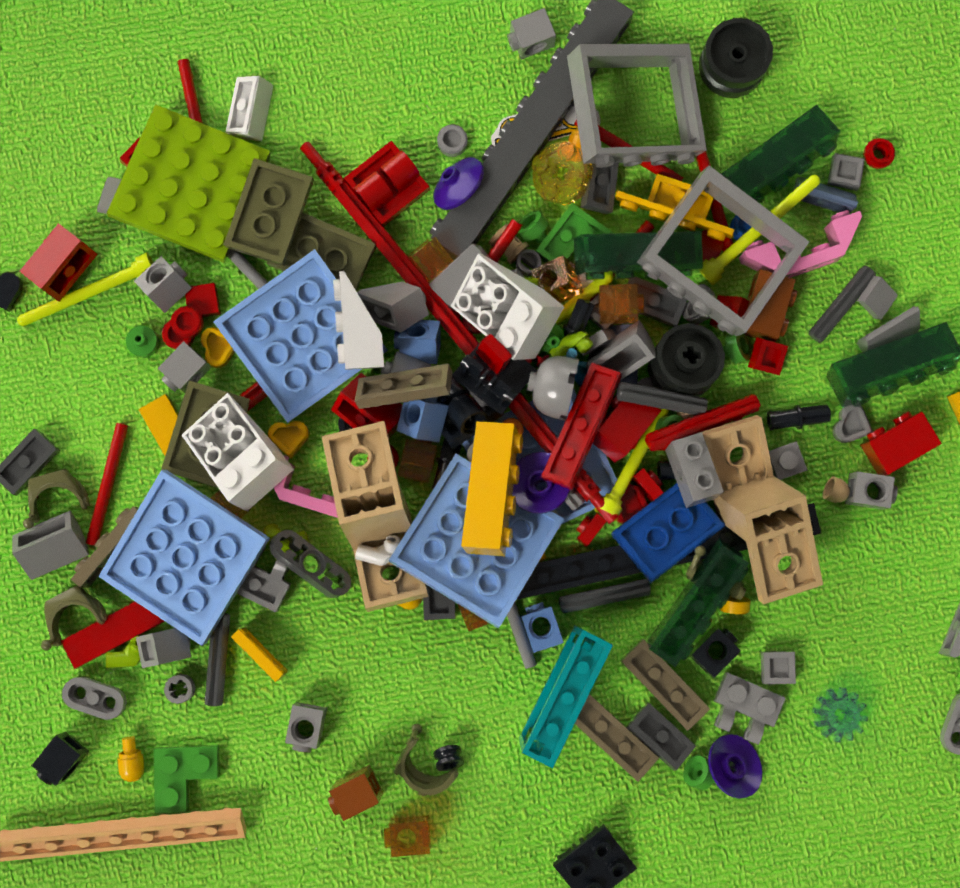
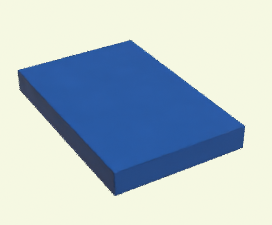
[611,483,725,584]

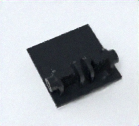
[452,336,538,415]
[553,824,637,888]

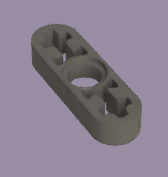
[270,530,351,598]

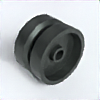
[699,18,773,98]
[648,323,725,397]

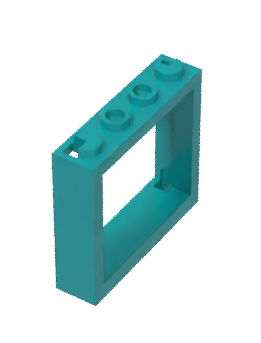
[519,625,613,769]

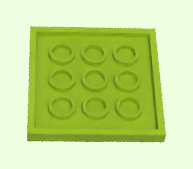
[107,104,270,263]

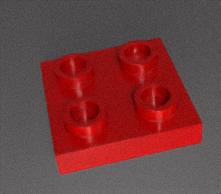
[344,141,430,227]

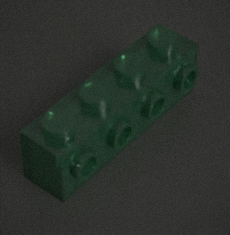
[721,105,841,204]
[574,231,703,280]
[826,322,960,408]
[648,538,749,667]

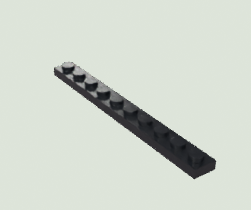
[516,503,821,600]

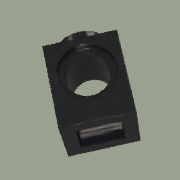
[687,627,741,678]
[31,732,89,786]

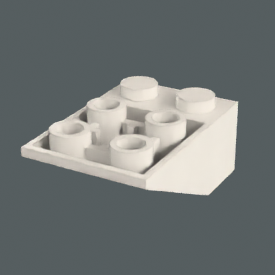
[451,254,564,360]
[333,271,384,370]
[182,393,294,511]

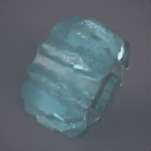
[812,687,868,742]

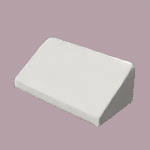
[225,76,273,141]

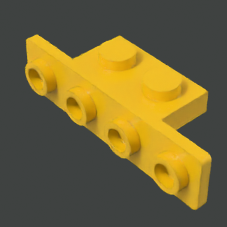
[615,174,735,241]

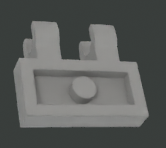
[237,546,294,612]
[714,672,785,745]

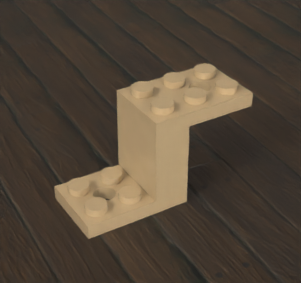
[699,415,823,605]
[321,421,429,612]

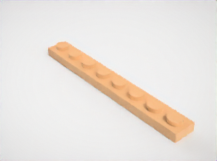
[0,808,246,862]

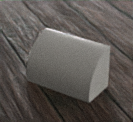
[586,320,656,380]
[12,511,89,580]

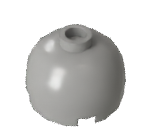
[527,356,579,421]

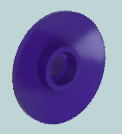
[433,157,484,210]
[512,452,570,514]
[708,734,762,799]

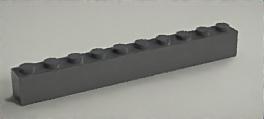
[430,0,634,260]

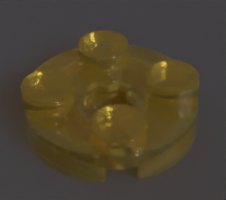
[532,141,593,205]

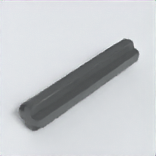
[809,265,876,343]
[616,382,708,415]
[559,579,651,613]
[205,613,230,706]

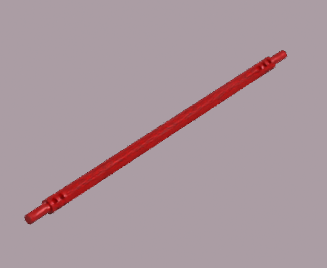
[300,141,619,524]

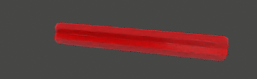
[645,394,761,451]

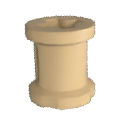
[489,223,529,265]

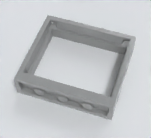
[567,44,707,168]
[637,166,810,336]

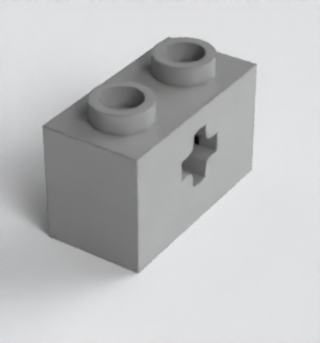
[665,432,724,508]

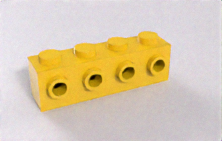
[461,421,523,557]

